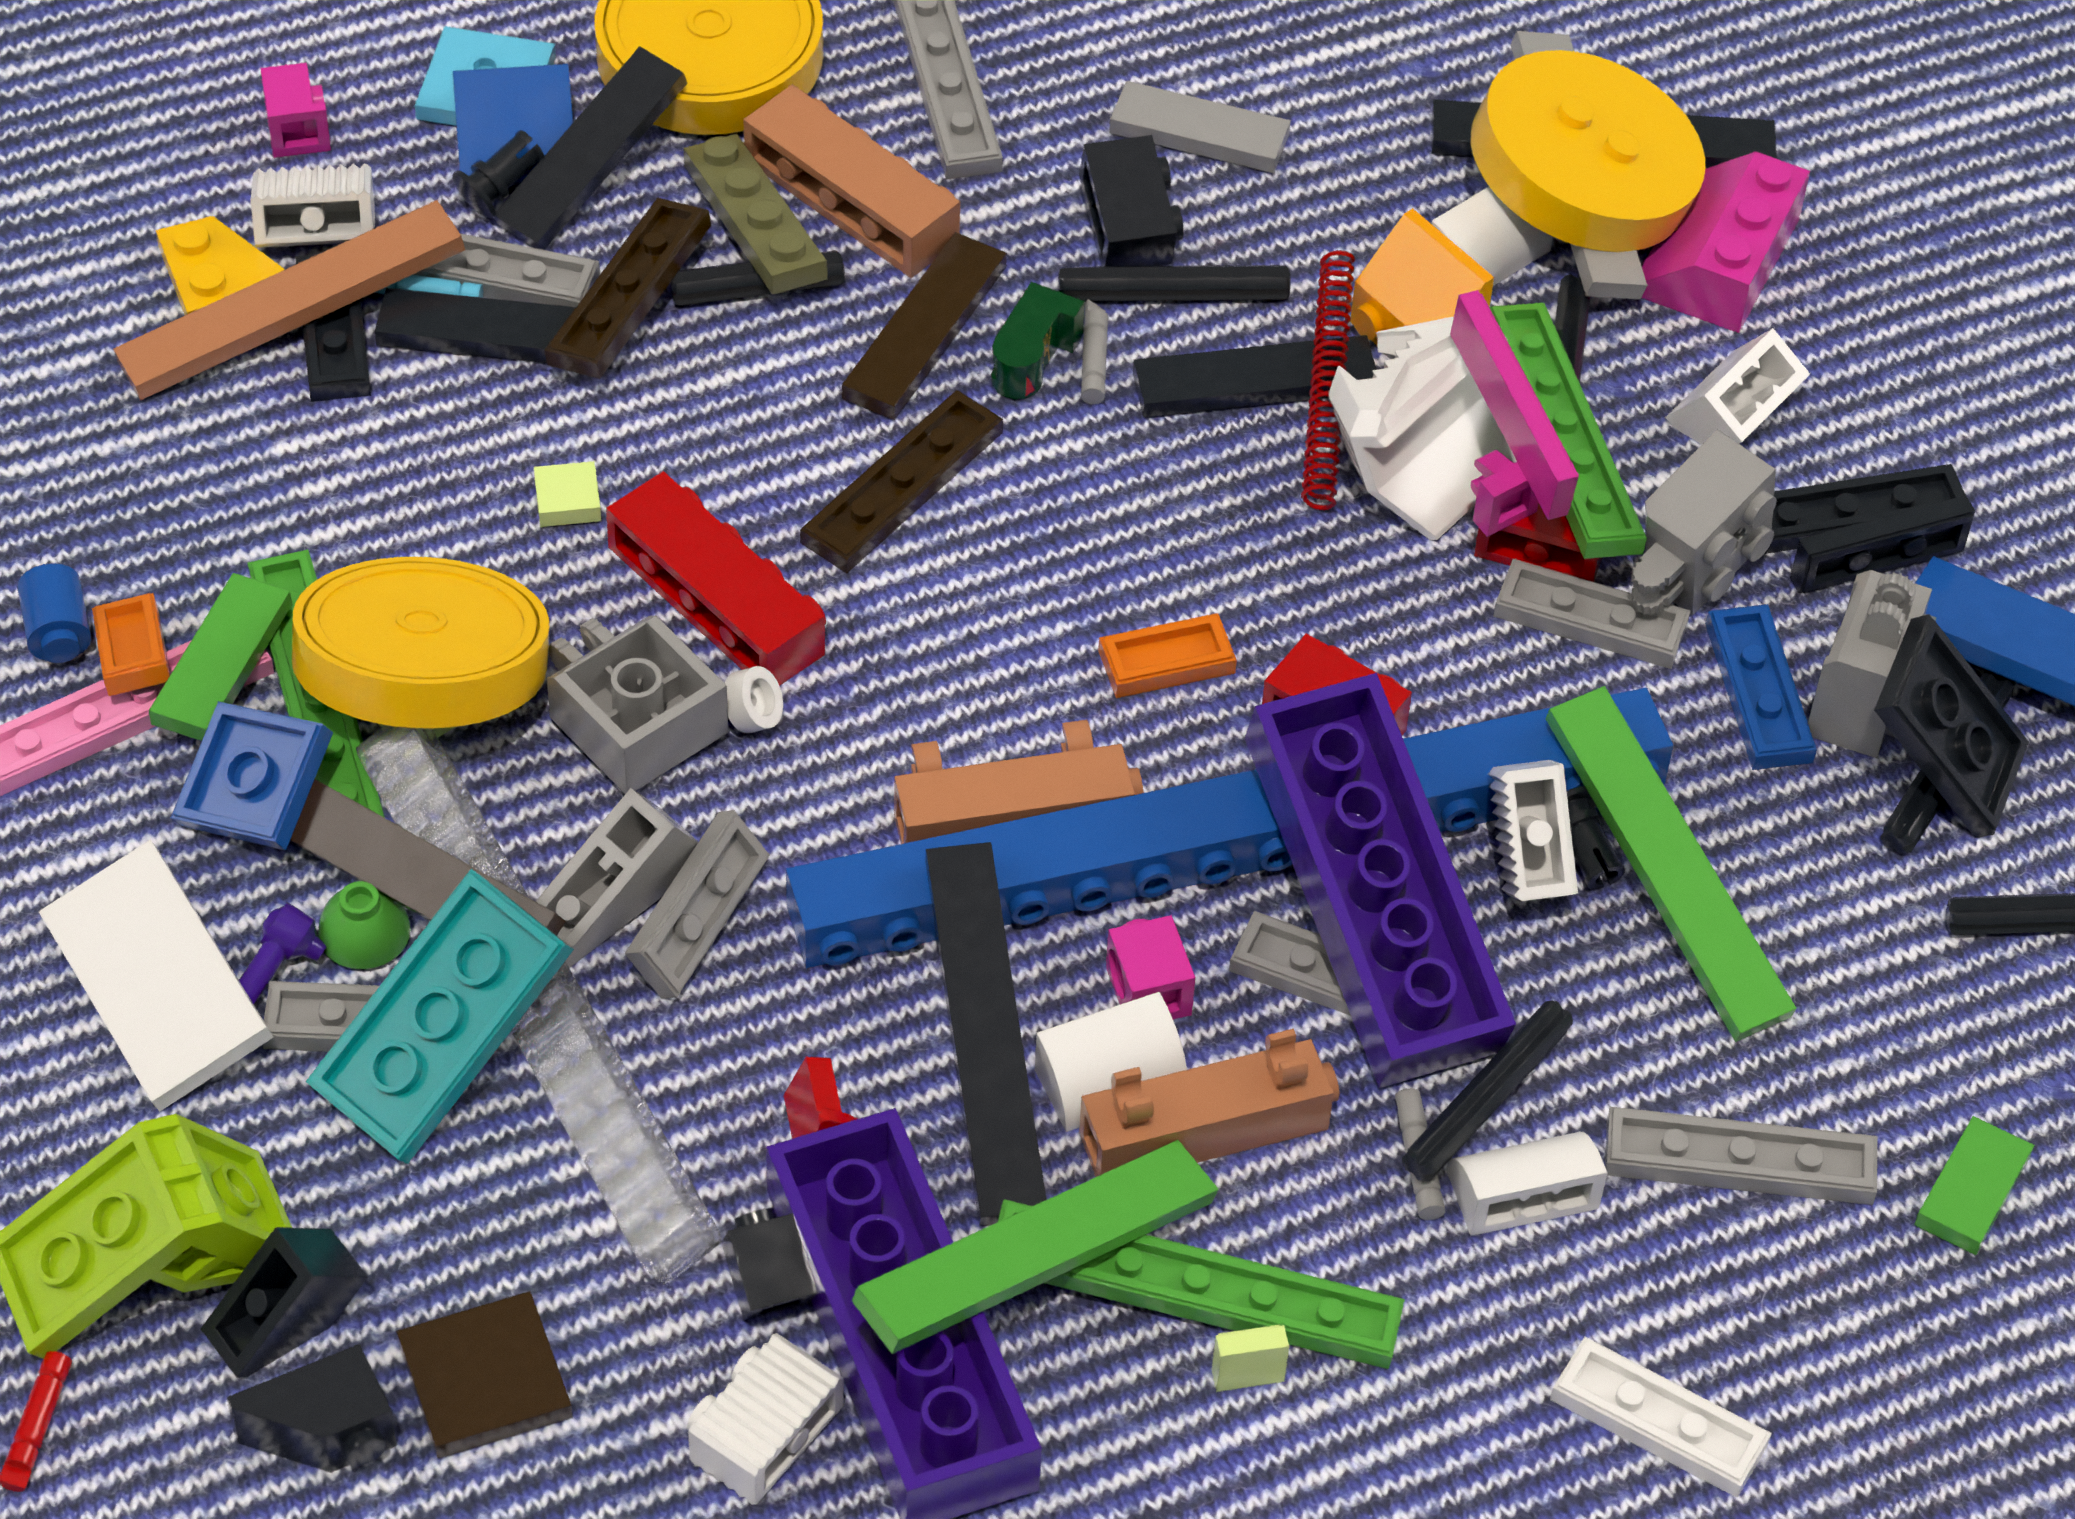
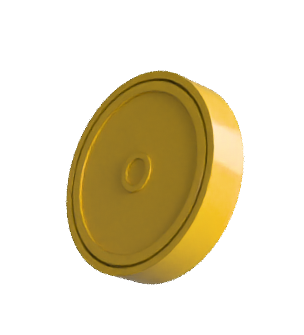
[594,0,823,135]
[1471,50,1706,252]
[292,557,550,729]

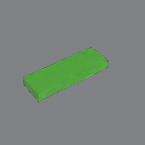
[149,573,292,741]

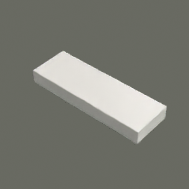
[1550,1337,1772,1498]

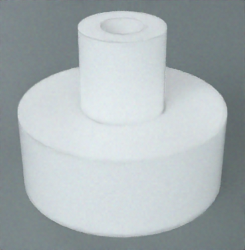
[725,666,783,733]

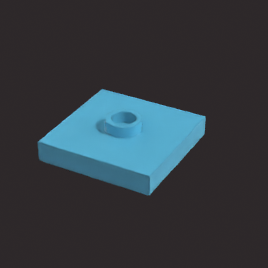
[415,26,556,126]

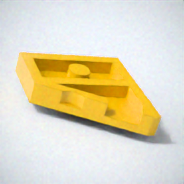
[156,216,285,315]

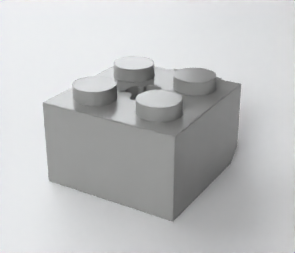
[1631,429,1777,616]
[1808,570,1937,758]
[547,615,728,794]

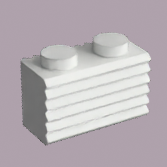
[251,163,375,248]
[1488,760,1578,901]
[687,1333,843,1505]

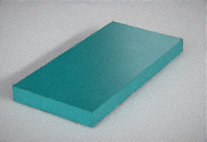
[305,869,574,1164]

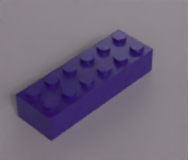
[1244,673,1516,1088]
[766,1108,1042,1519]

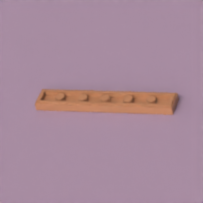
[113,200,465,400]

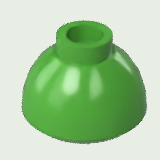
[318,881,411,969]

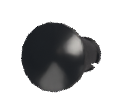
[452,130,544,219]
[1566,786,1625,890]

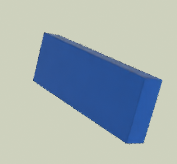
[1705,604,1817,770]

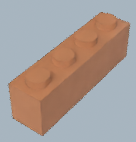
[744,84,960,278]

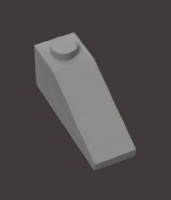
[535,788,699,981]

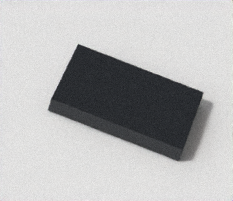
[1874,614,2029,838]

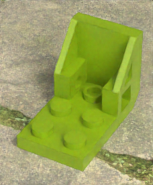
[0,1114,292,1359]

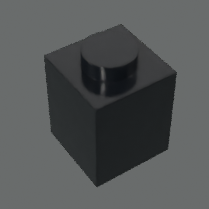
[721,1208,818,1321]

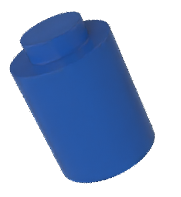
[17,563,91,663]

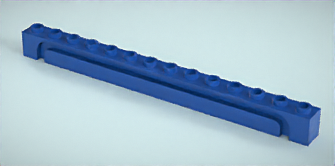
[786,687,1674,968]

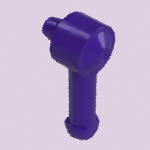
[239,902,327,1004]

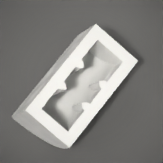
[1432,187,1553,286]
[1665,328,1810,445]
[1035,992,1187,1132]
[1446,1132,1607,1236]

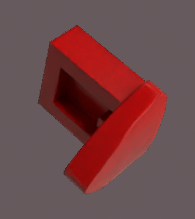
[784,1056,858,1139]

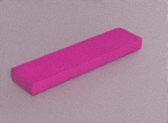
[1450,290,1579,520]

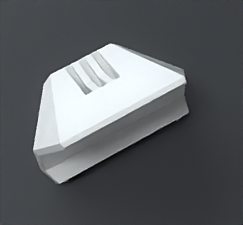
[1328,316,1517,540]

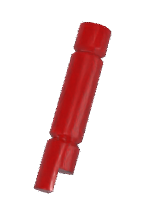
[0,1351,72,1492]

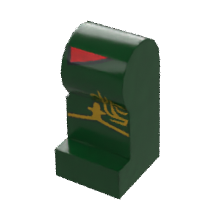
[991,281,1085,399]

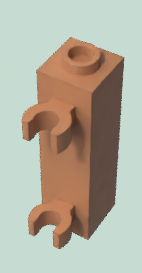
[894,720,1144,844]
[1079,1028,1339,1177]

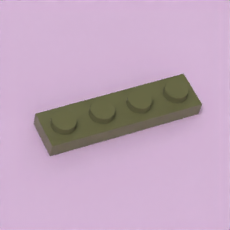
[683,134,828,295]

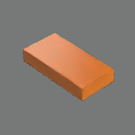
[92,593,170,696]
[1098,613,1237,698]

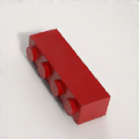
[606,471,826,686]

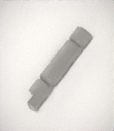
[1081,299,1108,404]
[1395,1088,1445,1220]

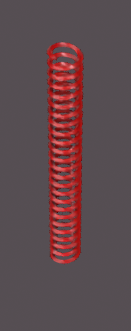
[1301,250,1355,510]

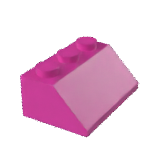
[1641,152,1810,333]

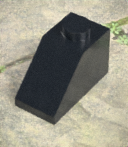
[200,1227,368,1378]
[227,1344,397,1473]

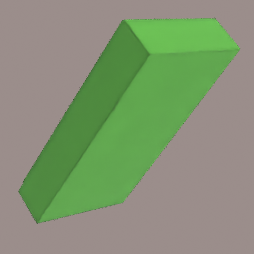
[1915,1116,2034,1255]

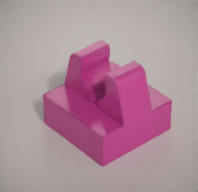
[1470,450,1538,537]

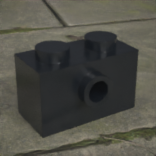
[1079,135,1184,266]

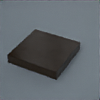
[396,1291,573,1459]

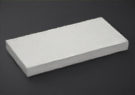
[38,840,273,1112]

